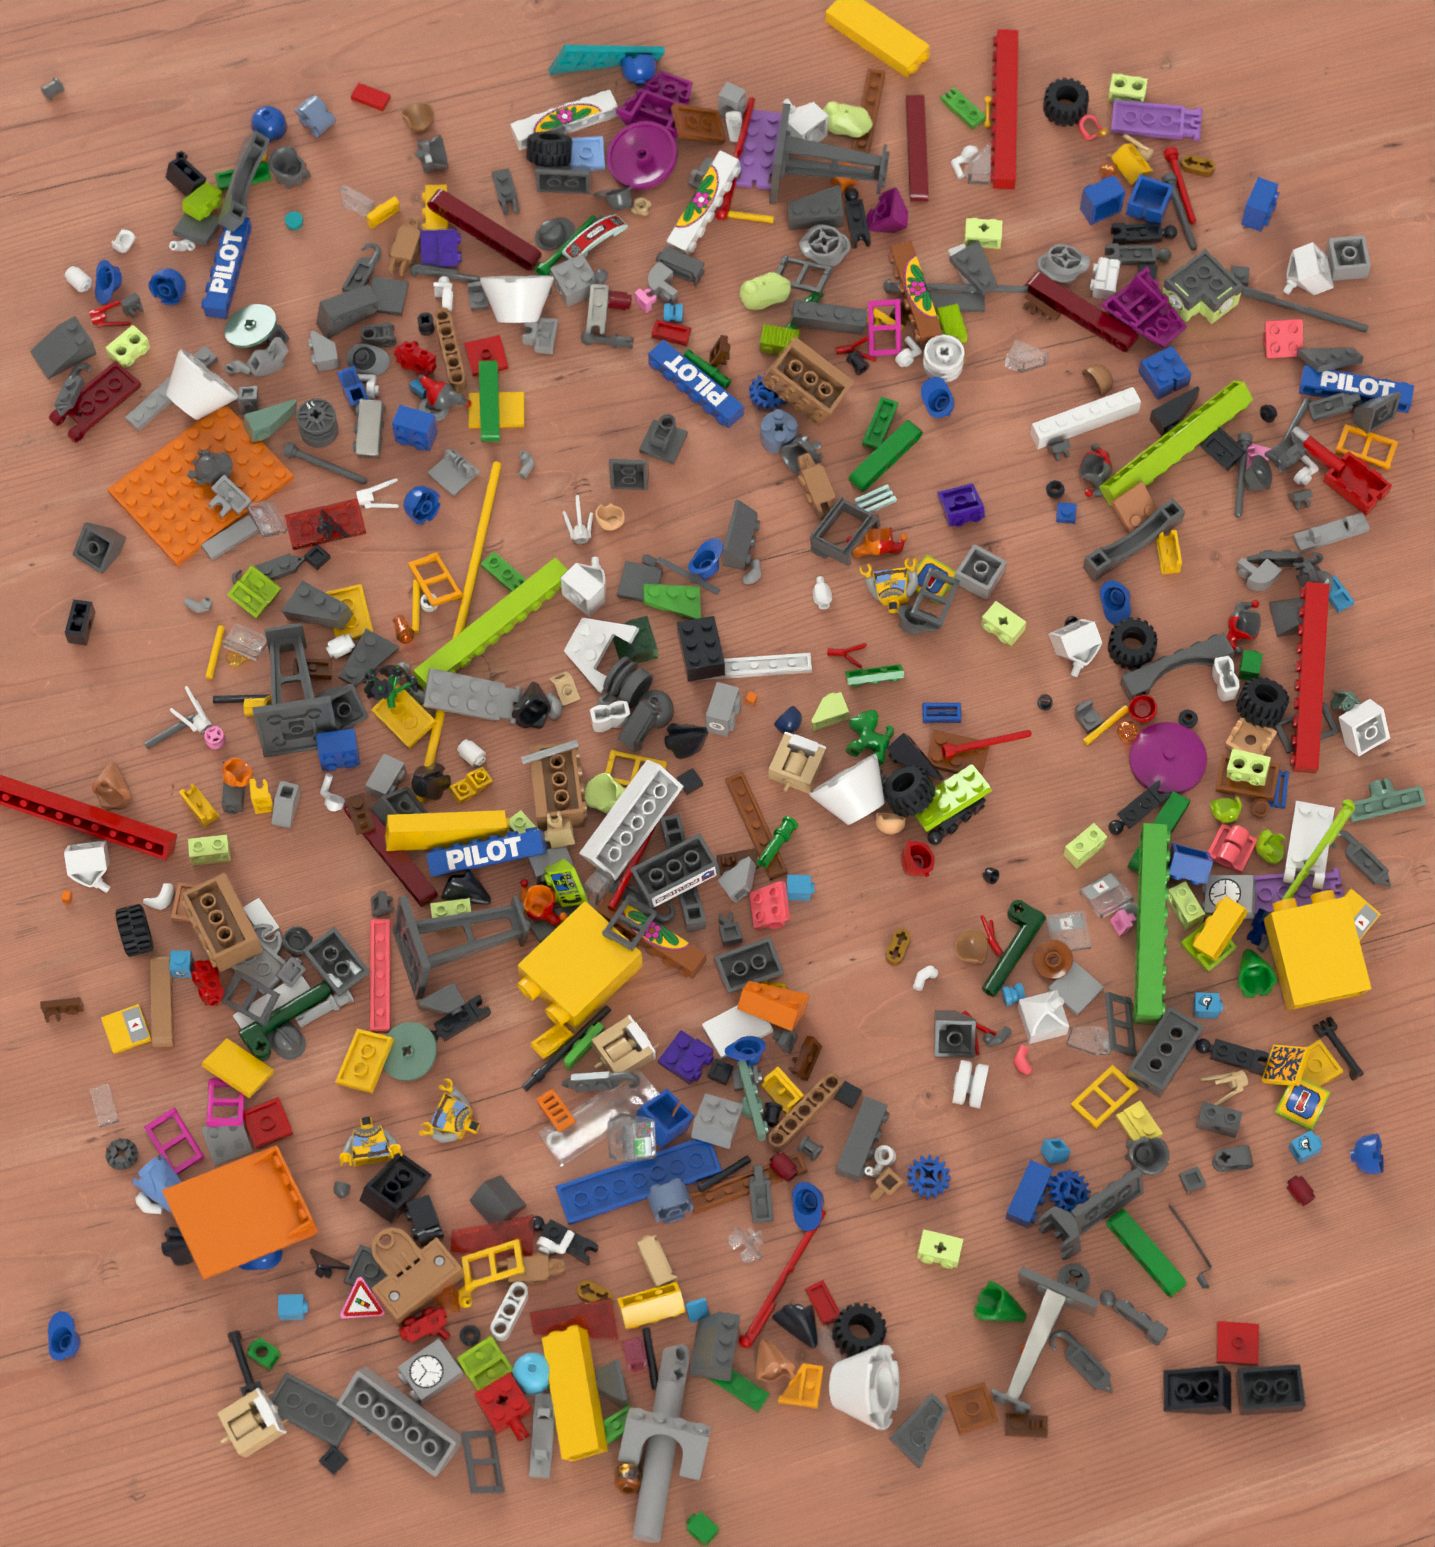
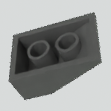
[30,316,96,380]
[609,459,649,490]
[303,926,371,996]

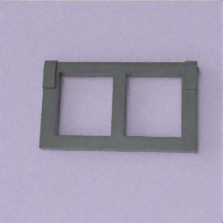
[776,255,833,295]
[910,568,960,628]
[1273,702,1340,754]
[602,895,658,952]
[221,970,280,1026]
[1105,992,1137,1057]
[461,1430,505,1494]

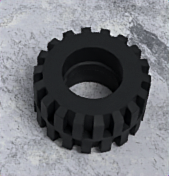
[1043,77,1089,127]
[526,132,572,167]
[1108,617,1158,670]
[1236,677,1289,728]
[883,765,936,817]
[115,903,153,957]
[832,1303,887,1358]

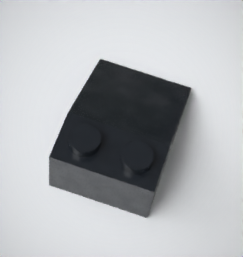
[359,1153,432,1224]
[1164,1365,1231,1415]

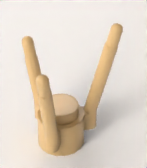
[1107,134,1154,163]
[1200,1070,1248,1106]

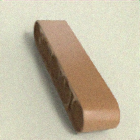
[434,308,466,393]
[150,954,174,1048]
[768,1073,841,1153]

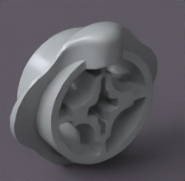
[799,224,850,266]
[1036,244,1090,283]

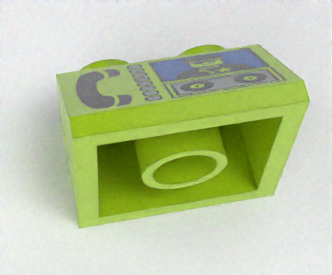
[543,858,588,907]

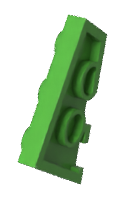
[643,584,701,619]

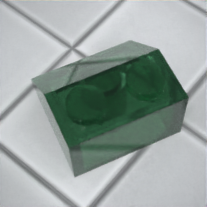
[613,616,658,664]

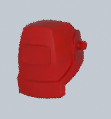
[901,840,935,877]

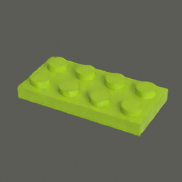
[914,764,992,832]

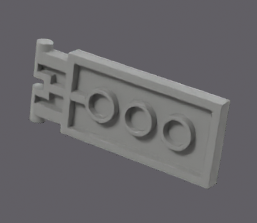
[423,668,522,725]

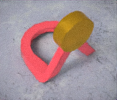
[1078,115,1109,140]

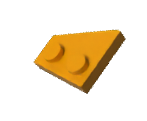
[778,1363,824,1409]

